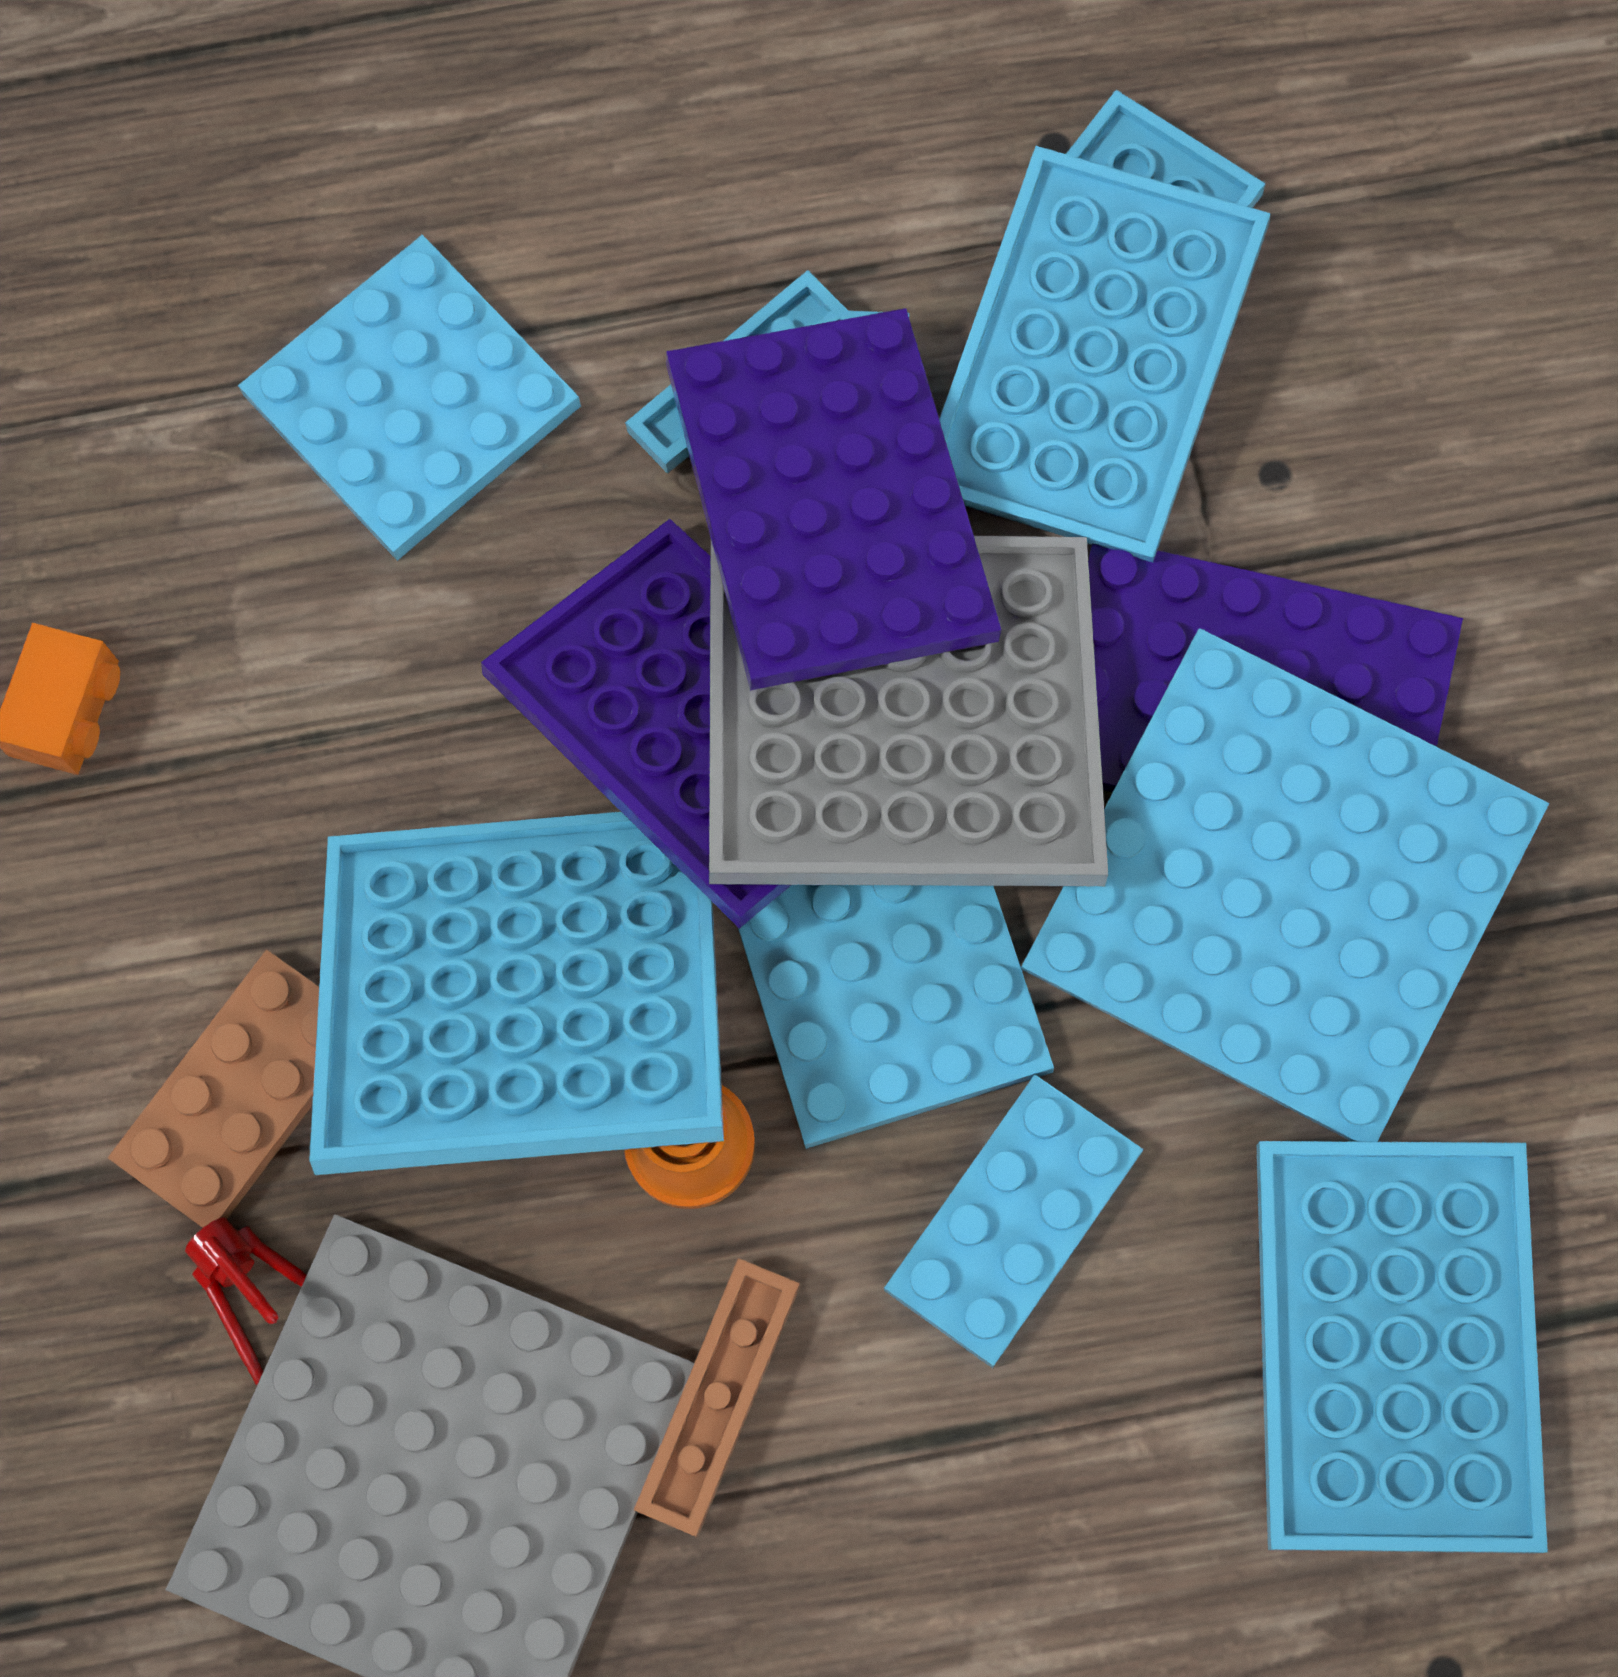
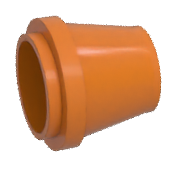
[624,1084,755,1209]

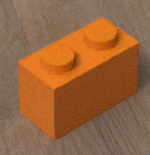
[0,623,120,775]

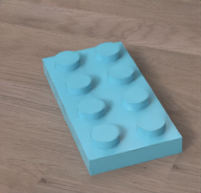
[884,1075,1143,1368]

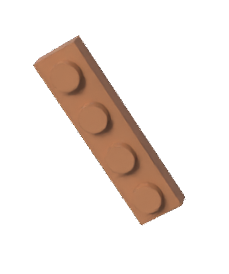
[634,1258,800,1537]

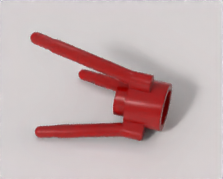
[185,1217,307,1386]

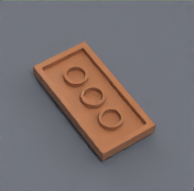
[107,949,319,1228]

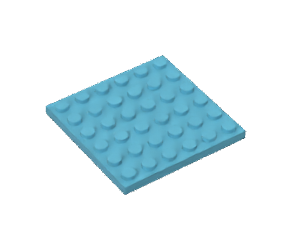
[1021,628,1549,1142]
[309,812,724,1175]

